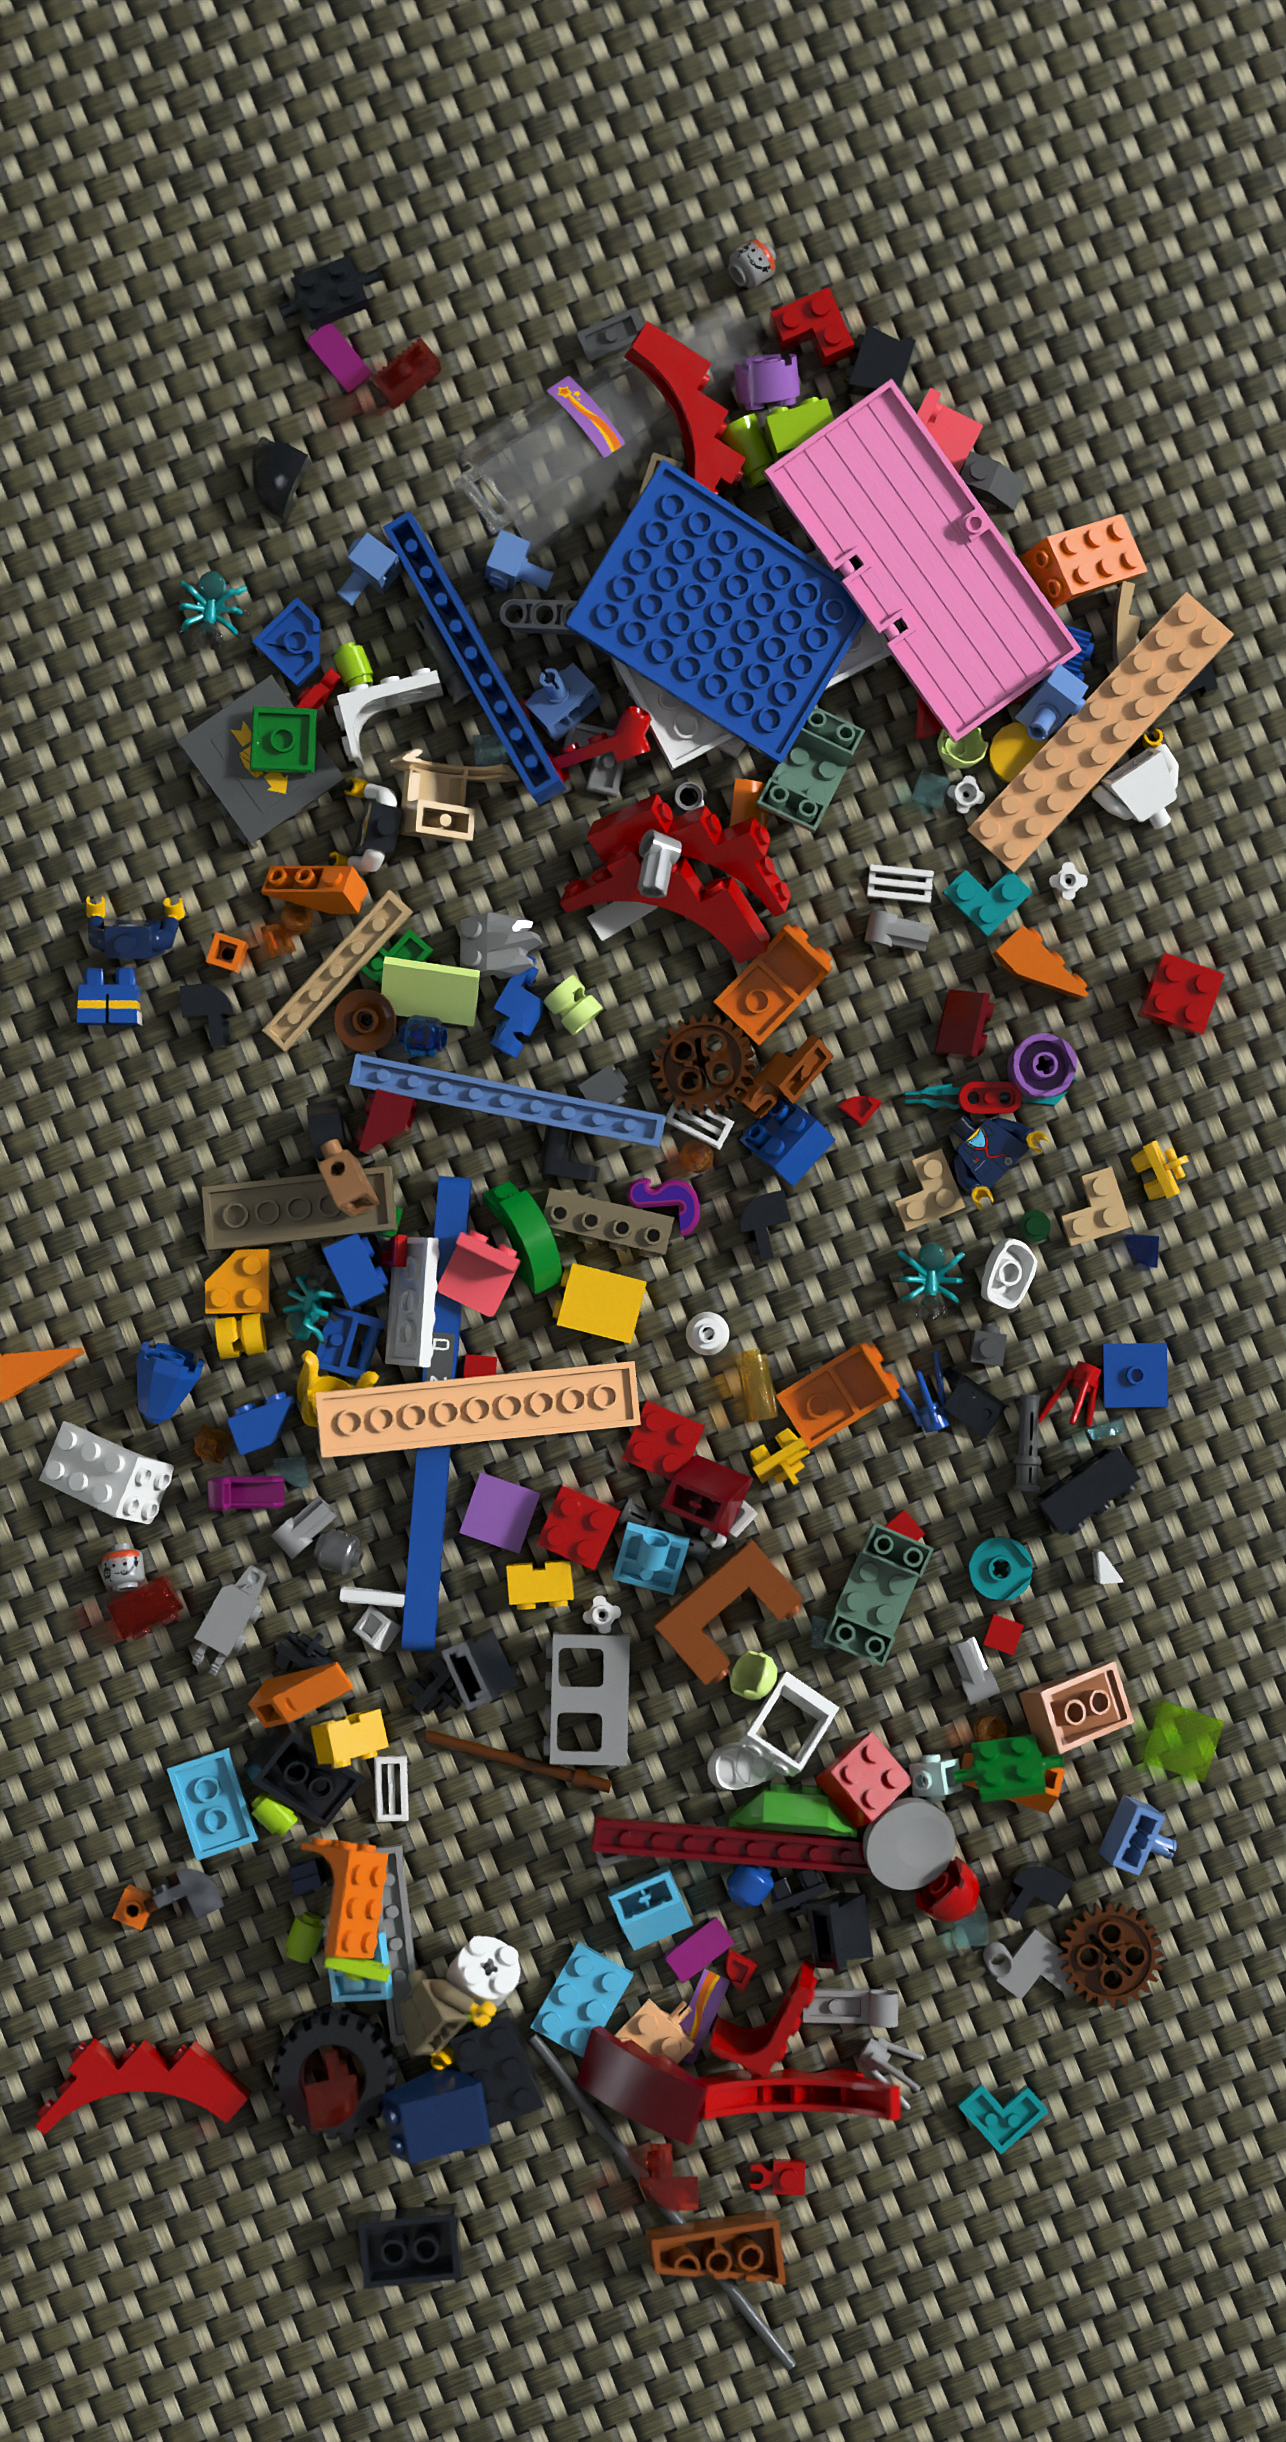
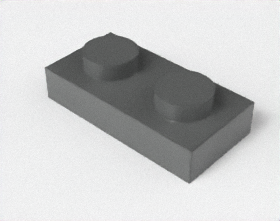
[576,308,642,365]

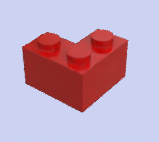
[769,287,854,368]

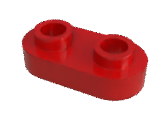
[957,1082,1022,1114]

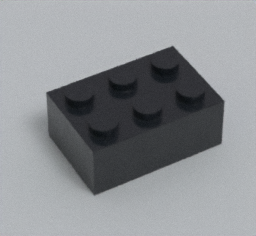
[1032,1445,1141,1536]
[449,2008,546,2128]
[358,2203,463,2289]

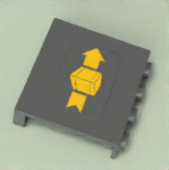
[178,675,348,848]

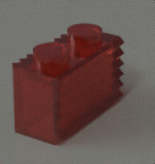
[372,338,442,411]
[106,1574,184,1641]

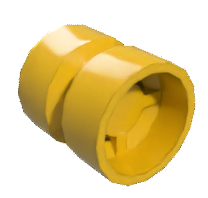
[215,1313,267,1360]

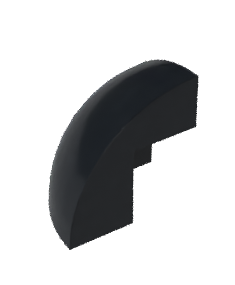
[252,437,312,526]

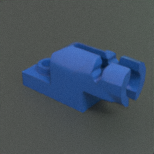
[490,954,543,1059]

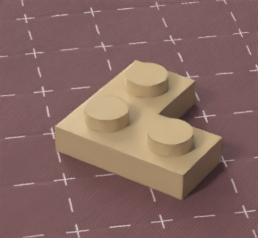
[894,1149,965,1231]
[1060,1166,1132,1247]

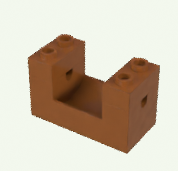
[654,1537,803,1685]

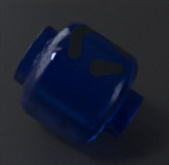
[399,1015,448,1058]

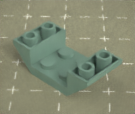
[756,706,865,833]
[824,1522,934,1667]

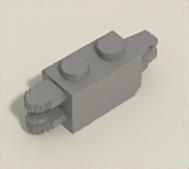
[191,1565,267,1676]

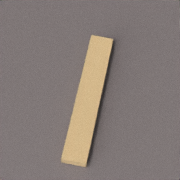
[262,890,413,1052]

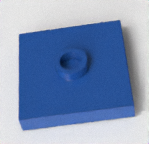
[1102,1343,1168,1408]

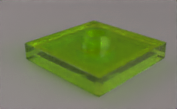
[1142,1700,1224,1782]

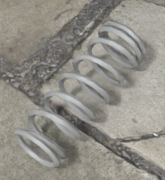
[983,1942,1013,1978]

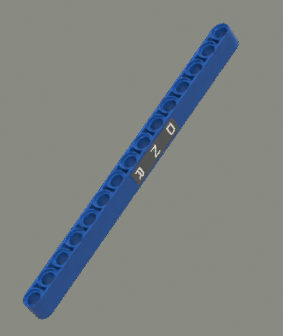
[401,1176,472,1653]

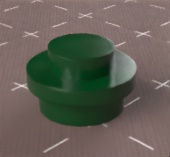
[1018,1210,1051,1242]

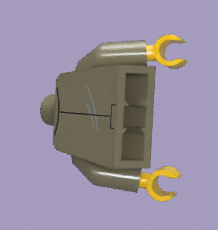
[399,1970,497,2070]

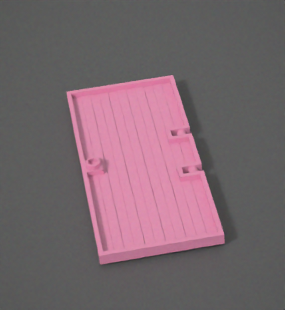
[763,379,1082,743]

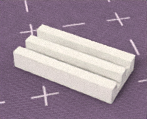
[867,864,934,904]
[665,1100,734,1151]
[340,1586,405,1607]
[374,1755,409,1822]

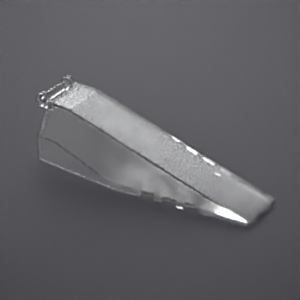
[453,301,769,562]

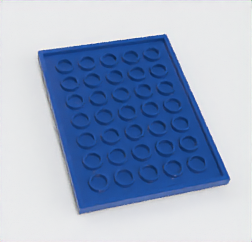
[563,459,866,765]

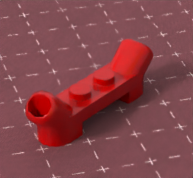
[545,706,652,782]

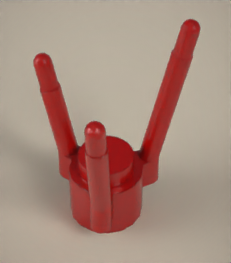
[1038,1361,1102,1427]

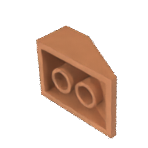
[1019,1661,1134,1755]

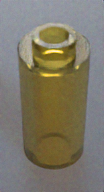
[736,1349,779,1422]

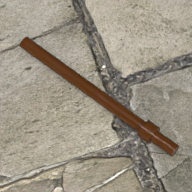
[424,1729,612,1793]

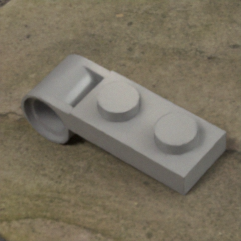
[802,1988,899,2028]

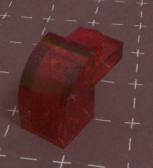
[304,2049,359,2132]
[639,2143,699,2211]

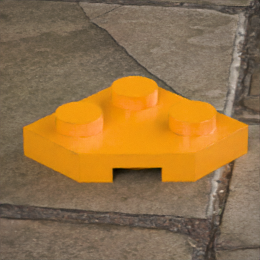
[205,1249,270,1314]

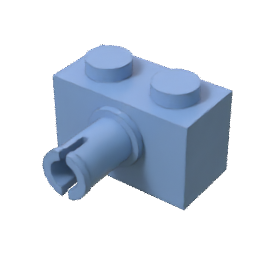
[485,530,554,591]
[336,532,403,606]
[524,663,604,742]
[1014,663,1089,741]
[1098,1794,1177,1876]

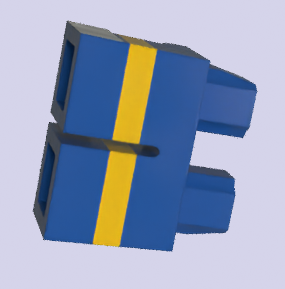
[77,968,142,1026]

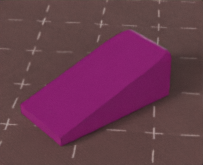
[306,323,373,394]
[664,1916,735,1984]

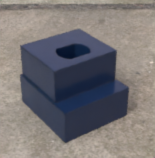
[289,1857,325,1895]

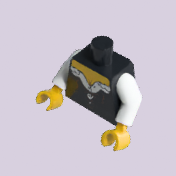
[330,776,403,872]

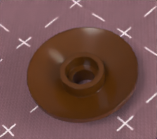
[334,989,396,1052]

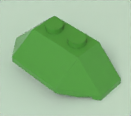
[728,1782,858,1838]

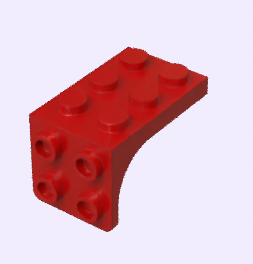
[709,1959,818,2078]

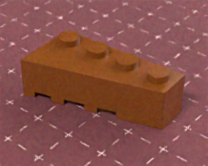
[645,2209,786,2285]

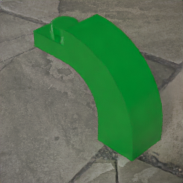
[482,1181,562,1294]

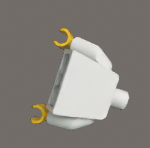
[1089,729,1179,829]

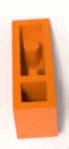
[0,1348,85,1403]

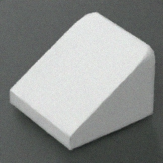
[1092,1549,1123,1584]
[352,1604,402,1652]

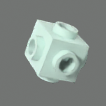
[909,1754,963,1802]

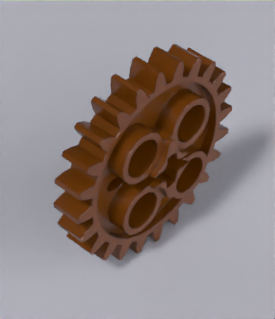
[652,1014,756,1117]
[1058,1901,1164,2008]

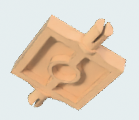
[614,1998,695,2064]

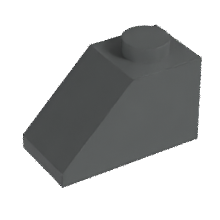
[960,451,1025,512]

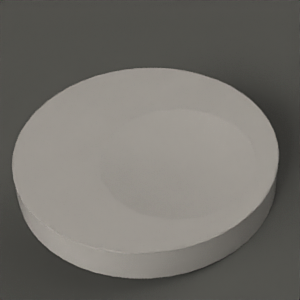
[863,1798,955,1890]

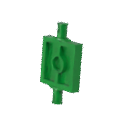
[953,1734,1064,1803]

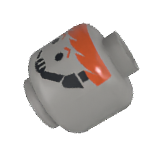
[728,240,776,288]
[101,1543,145,1592]

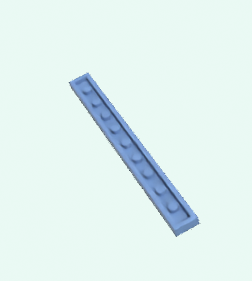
[349,1054,666,1148]

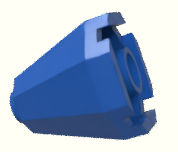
[137,1342,205,1423]

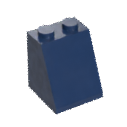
[381,2066,492,2164]

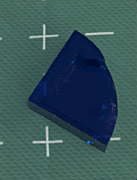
[1126,1234,1159,1268]

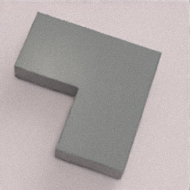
[564,722,626,798]
[995,1927,1074,2000]

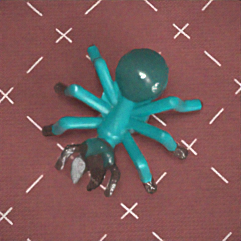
[173,571,251,651]
[891,1242,970,1321]
[283,1262,344,1345]

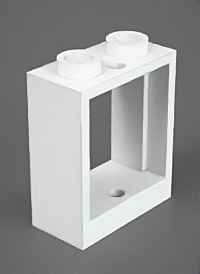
[739,1671,839,1777]

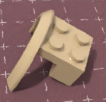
[390,749,519,843]

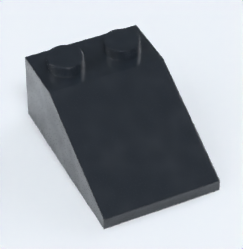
[244,1721,365,1828]

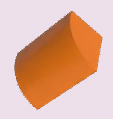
[730,778,769,829]

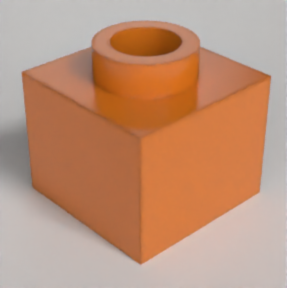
[205,932,249,975]
[112,1884,153,1931]

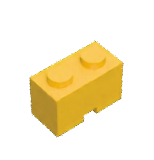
[506,1559,574,1610]
[310,1709,389,1769]

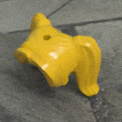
[297,1350,379,1427]

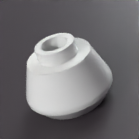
[686,1312,729,1355]

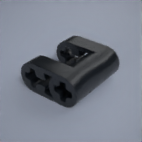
[538,1125,600,1183]

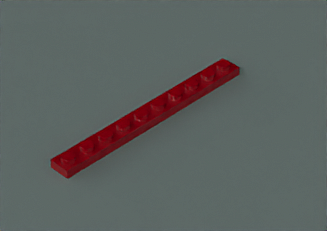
[590,1816,874,1875]

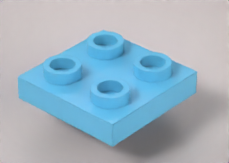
[612,1522,690,1595]
[324,1932,394,2002]

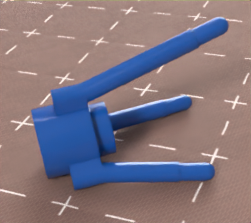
[897,1351,950,1433]

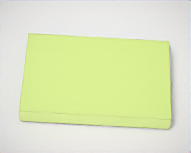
[381,956,480,1027]

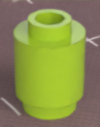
[333,642,374,689]
[251,1791,298,1838]
[285,1912,326,1963]

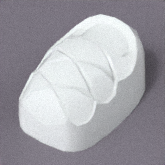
[981,1238,1038,1309]
[707,1742,776,1790]

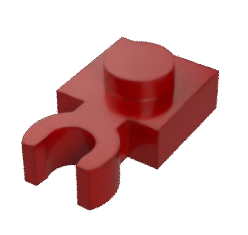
[295,668,342,711]
[750,2159,805,2195]

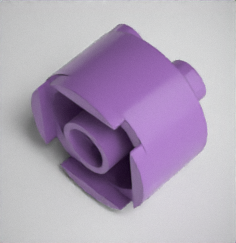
[733,354,800,410]
[1007,1033,1077,1100]

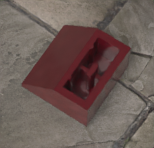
[933,989,994,1062]
[355,1088,418,1156]
[660,1454,753,1537]

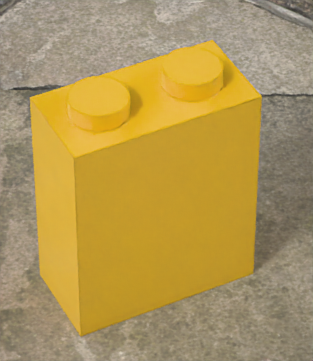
[552,1263,647,1344]

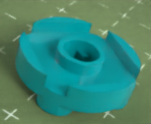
[968,1536,1033,1600]

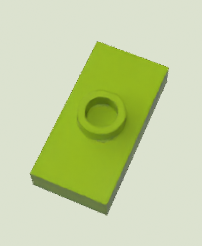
[324,1955,391,1983]

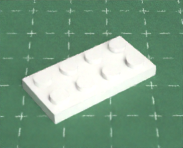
[385,1237,440,1367]

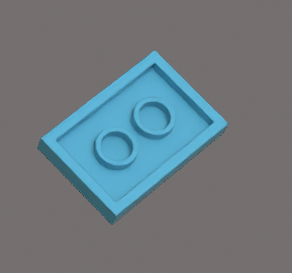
[167,1747,259,1861]
[530,1941,634,2058]

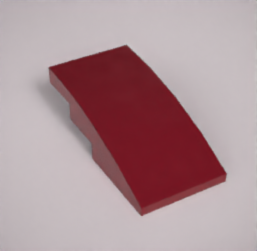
[576,2025,708,2145]

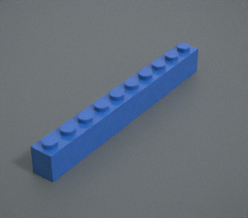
[383,511,566,805]

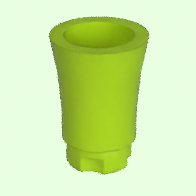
[719,413,774,489]

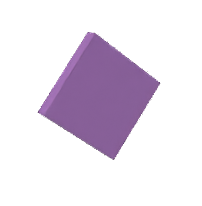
[459,1472,541,1554]

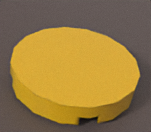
[989,722,1049,784]

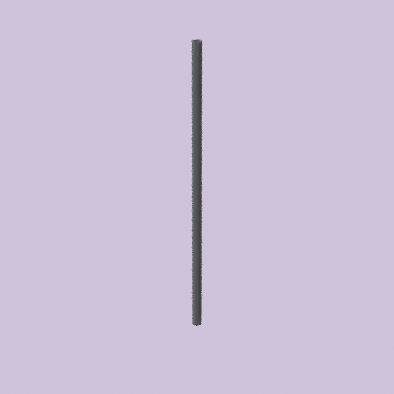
[527,2033,797,2371]

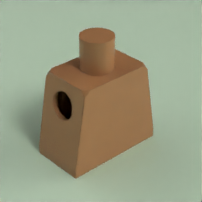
[318,1139,380,1218]

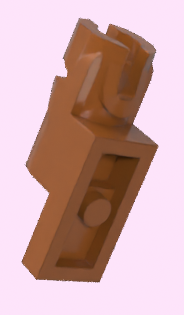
[737,1034,834,1120]

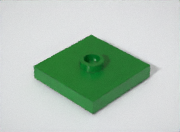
[250,706,318,774]

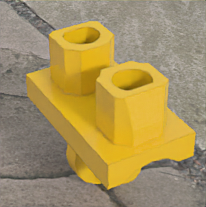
[1131,1140,1189,1200]
[750,1428,810,1485]

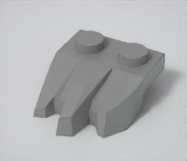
[460,912,543,980]

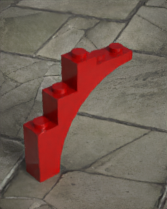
[624,321,746,495]
[587,794,791,917]
[560,840,770,964]
[34,2038,252,2135]
[696,2067,901,2121]

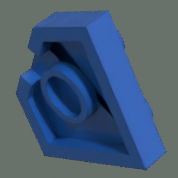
[252,597,321,688]

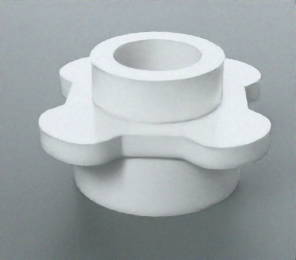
[947,776,985,814]
[1049,862,1088,900]
[583,1595,621,1634]

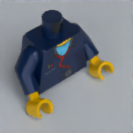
[86,896,185,959]
[951,1115,1050,1210]

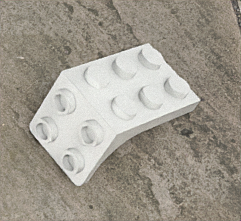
[334,668,444,768]
[39,1421,174,1524]

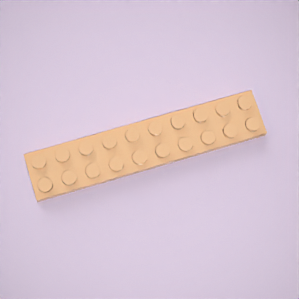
[967,592,1234,873]
[315,1361,641,1458]

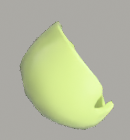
[937,727,988,769]
[730,1650,778,1700]

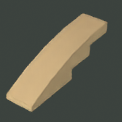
[1112,581,1141,670]

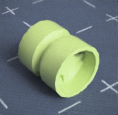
[543,975,603,1036]

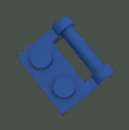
[316,1305,386,1379]

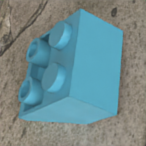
[609,1865,693,1951]

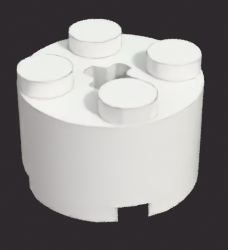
[446,1936,520,2007]

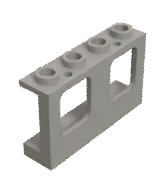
[544,1632,630,1766]

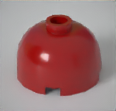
[916,1856,979,1923]

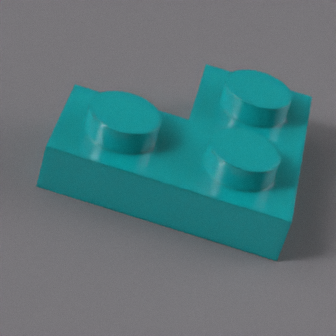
[942,869,1033,938]
[957,2082,1049,2155]

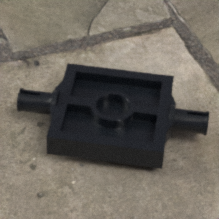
[278,255,383,330]

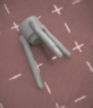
[857,2036,924,2110]

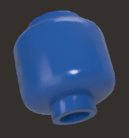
[726,1864,774,1908]

